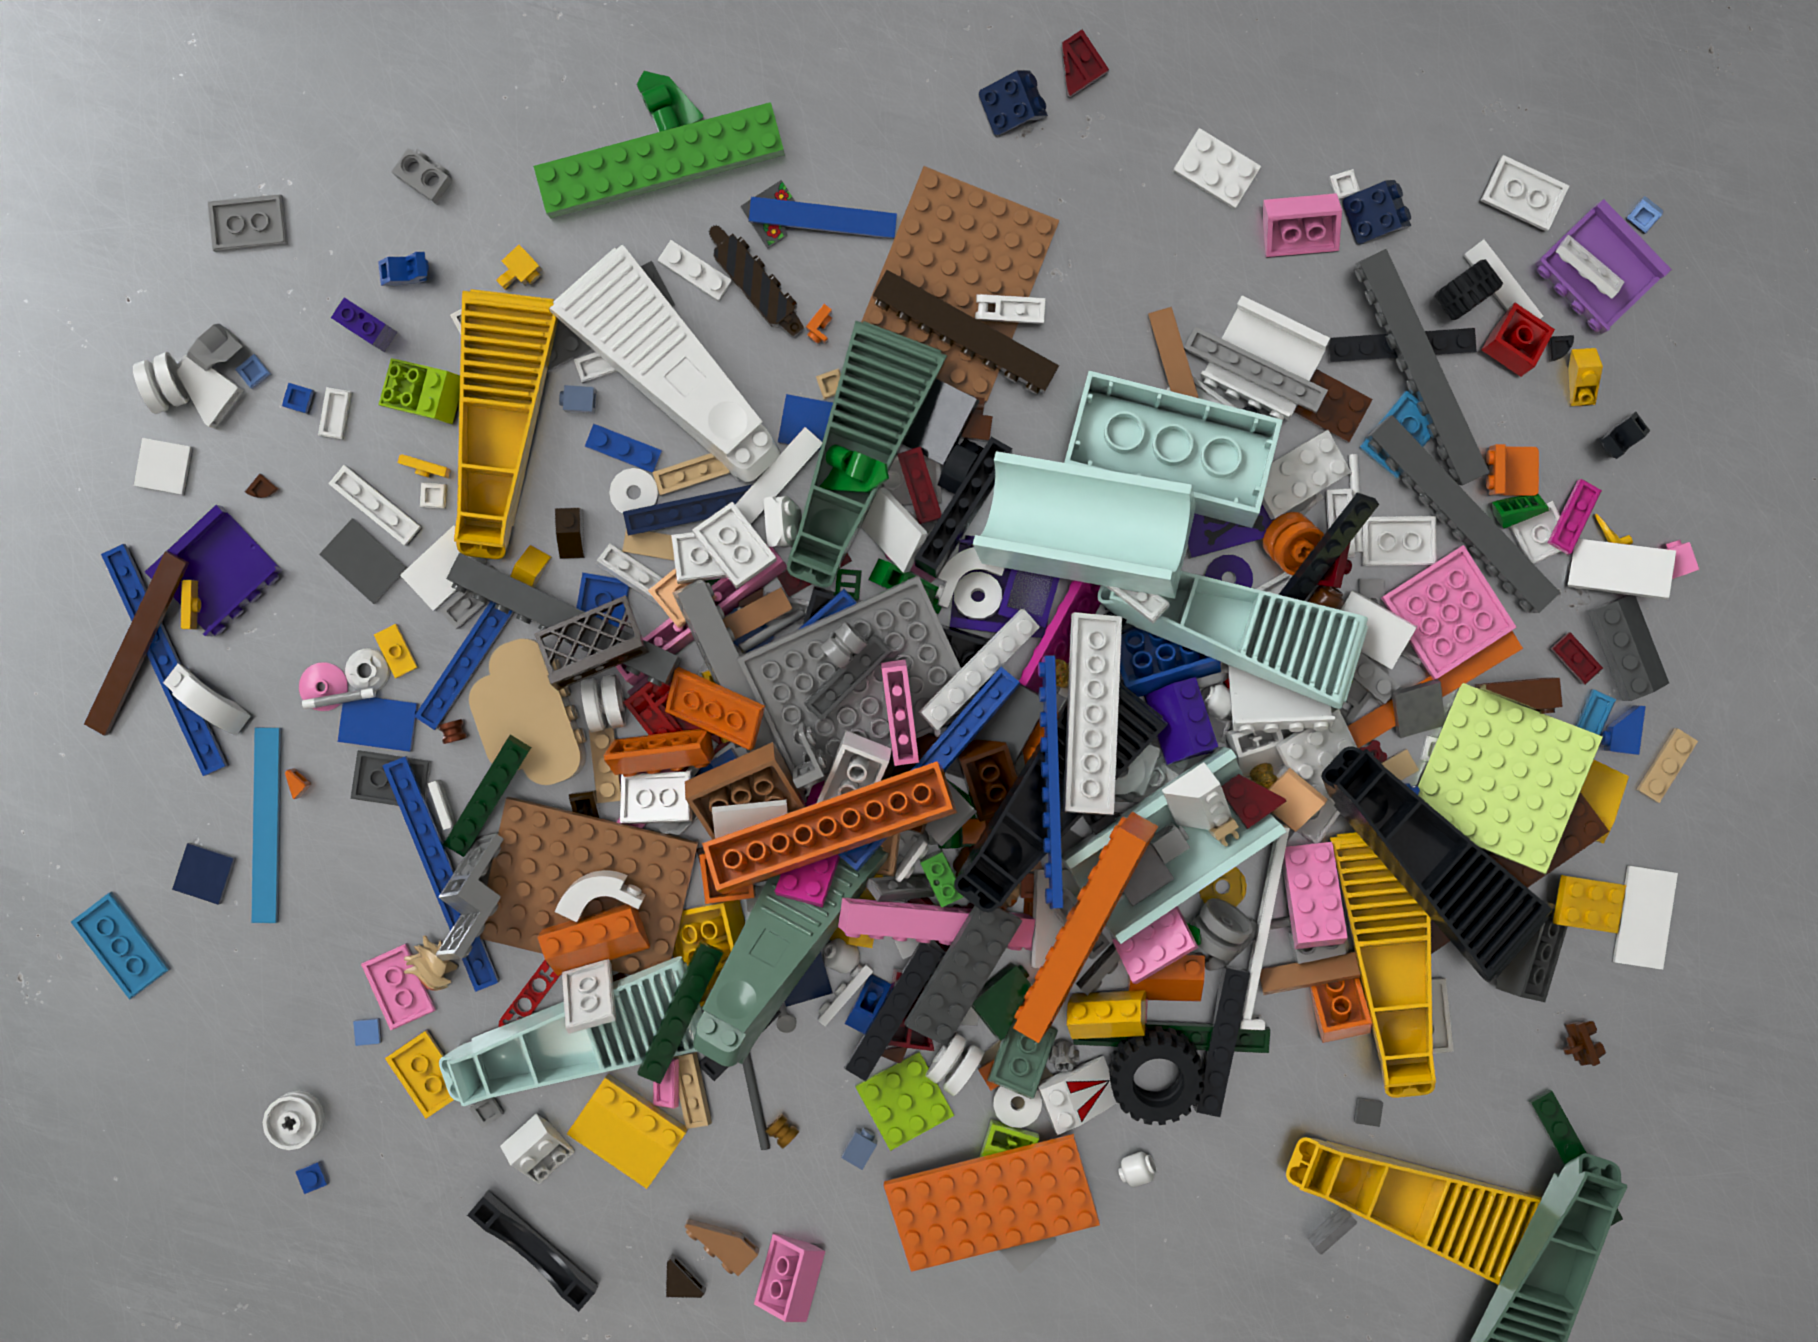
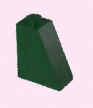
[971,963,1031,1041]

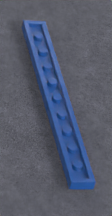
[101,544,228,776]
[1038,656,1063,909]
[838,667,1021,872]
[382,756,499,992]

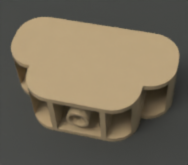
[469,639,587,785]

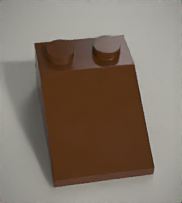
[1475,677,1563,714]

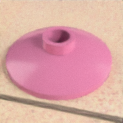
[299,662,348,711]

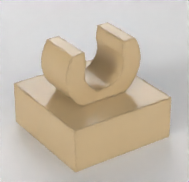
[1208,817,1239,846]

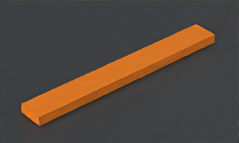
[1347,631,1523,748]

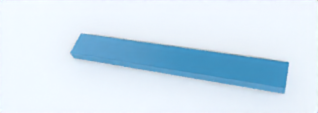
[251,727,281,923]

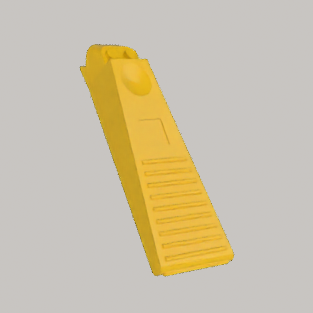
[454,289,558,559]
[1330,832,1436,1098]
[1286,1137,1542,1285]

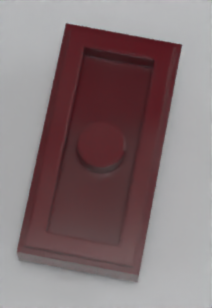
[1550,632,1603,685]

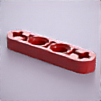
[499,960,561,1027]

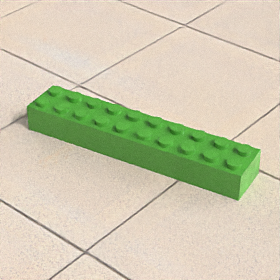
[533,102,785,219]

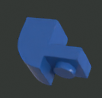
[378,252,429,286]

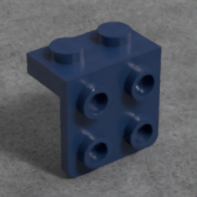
[979,70,1048,135]
[1343,180,1411,244]

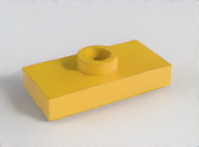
[397,454,451,479]
[181,580,201,630]
[374,624,419,678]

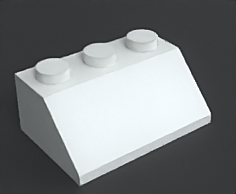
[1162,762,1232,830]

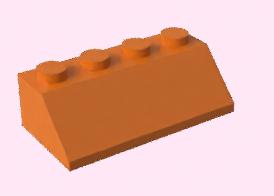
[603,729,715,777]
[537,904,650,976]

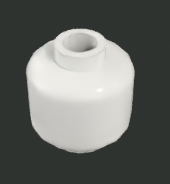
[1201,683,1232,719]
[823,938,860,973]
[1118,1151,1157,1188]

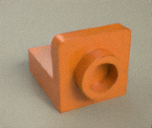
[806,304,833,344]

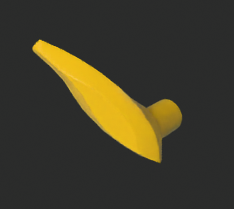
[1595,513,1633,545]

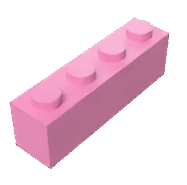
[881,660,919,766]

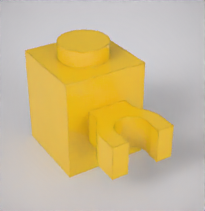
[496,244,543,290]

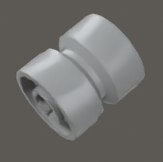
[821,622,868,669]

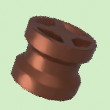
[438,719,467,744]

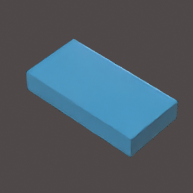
[1575,689,1616,735]

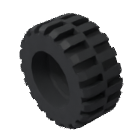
[1109,1026,1205,1125]

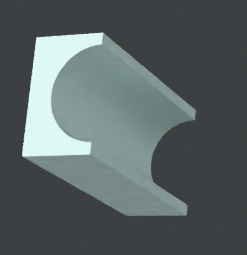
[1064,371,1283,528]
[973,451,1196,599]
[1061,747,1286,944]

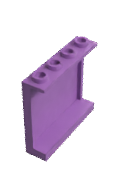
[1535,199,1672,334]

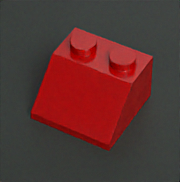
[1482,302,1555,377]

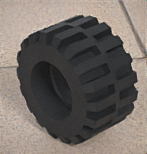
[1435,259,1503,320]

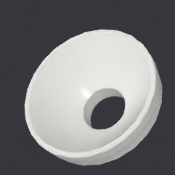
[345,648,390,691]

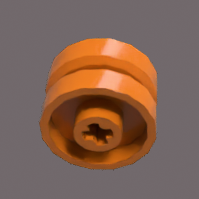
[1263,512,1324,575]

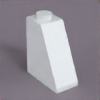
[176,355,244,429]

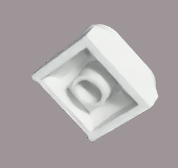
[763,496,802,547]

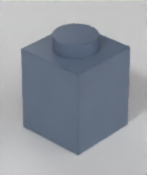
[559,385,597,414]
[841,1128,877,1170]

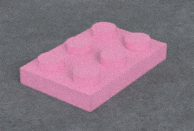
[1112,906,1199,984]

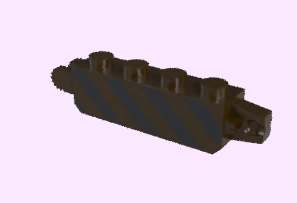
[708,225,804,337]

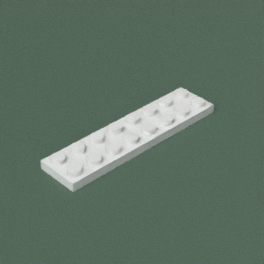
[1063,612,1122,815]

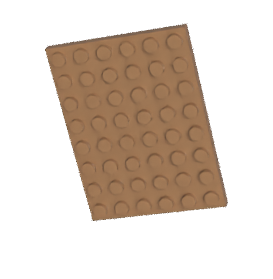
[861,166,1060,402]
[480,797,699,975]

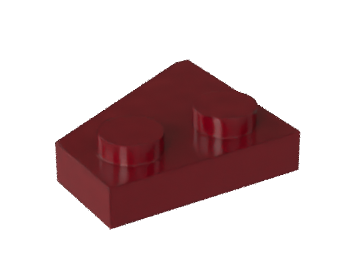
[1062,29,1109,98]
[1221,774,1287,829]

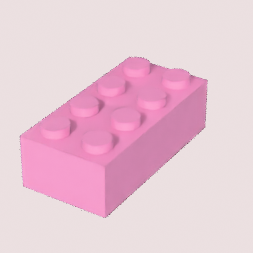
[1282,842,1348,949]

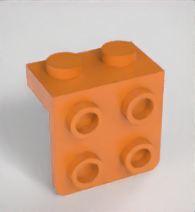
[1486,444,1539,496]

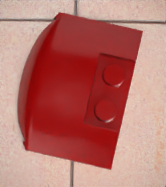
[623,681,730,772]

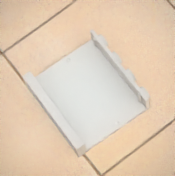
[1201,296,1330,421]
[1228,665,1335,734]

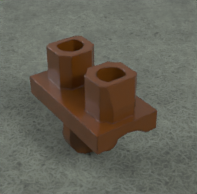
[1563,1021,1606,1066]

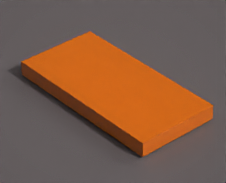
[665,667,765,751]

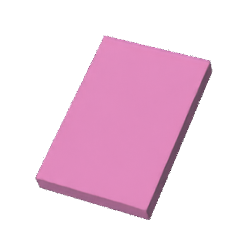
[361,943,437,1030]

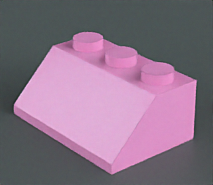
[1263,193,1342,257]
[754,1234,825,1322]

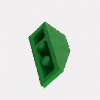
[868,558,942,614]

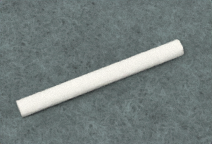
[1349,454,1363,552]

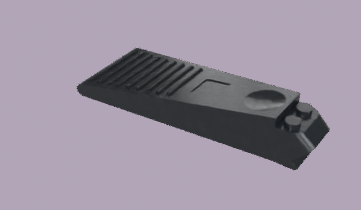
[954,681,1168,912]
[1321,746,1552,983]

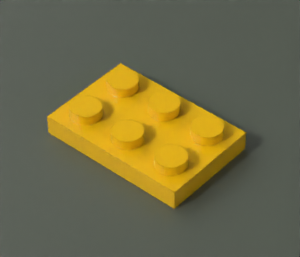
[1553,875,1626,933]
[385,1030,454,1119]

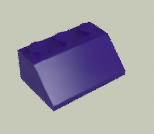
[1144,677,1218,766]

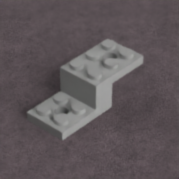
[436,834,504,961]

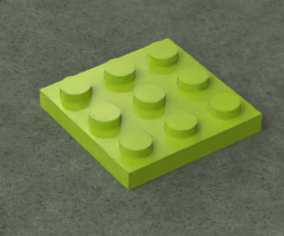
[855,1051,954,1151]

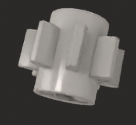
[1049,1041,1080,1072]

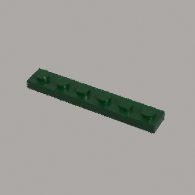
[443,734,532,857]
[637,941,723,1084]
[1529,1090,1623,1226]

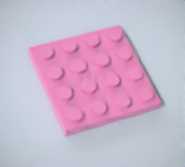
[1381,545,1517,680]

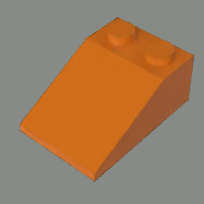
[1309,978,1372,1043]

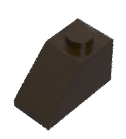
[555,508,585,559]

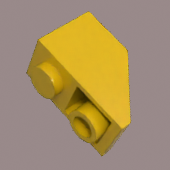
[1568,348,1603,406]

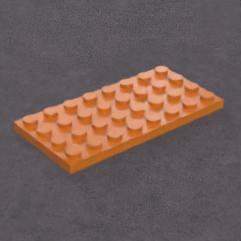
[884,1134,1100,1272]

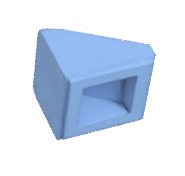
[1627,196,1663,233]

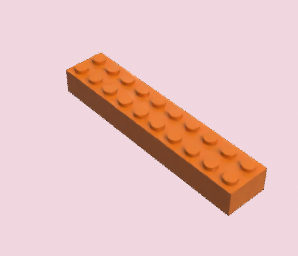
[702,761,957,894]
[1013,812,1159,1043]

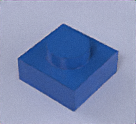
[282,383,314,414]
[295,1161,329,1194]

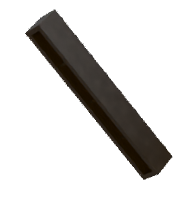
[872,270,1059,395]

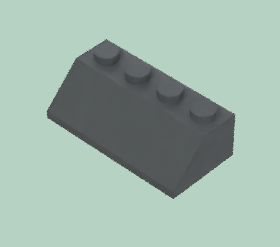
[1588,595,1669,701]
[1496,900,1568,1002]

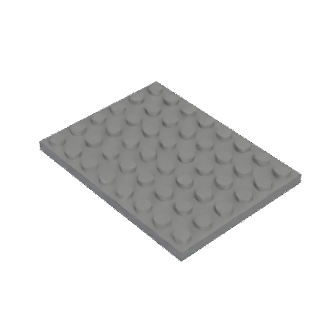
[737,575,974,791]

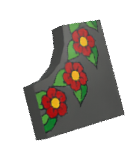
[741,180,795,248]

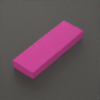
[1547,479,1602,555]

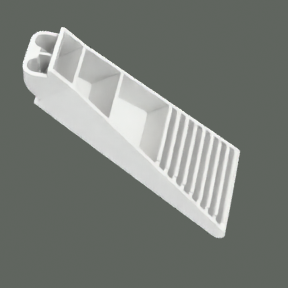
[549,245,780,482]

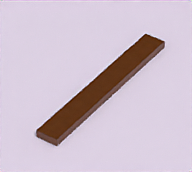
[84,551,189,736]

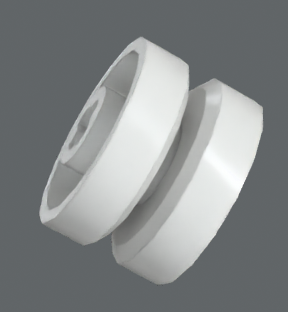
[133,352,190,414]
[581,674,626,732]
[925,1032,984,1096]
[262,1090,325,1150]

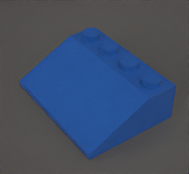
[1120,628,1221,697]

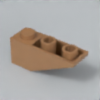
[684,1219,760,1276]

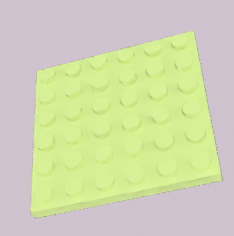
[1418,683,1603,874]

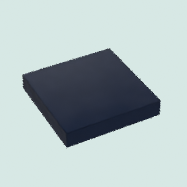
[172,843,236,905]

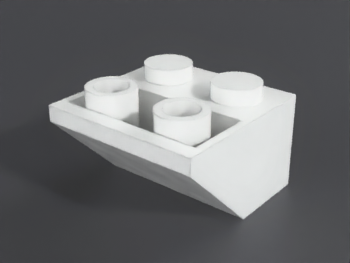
[1225,730,1284,777]
[500,1113,575,1184]

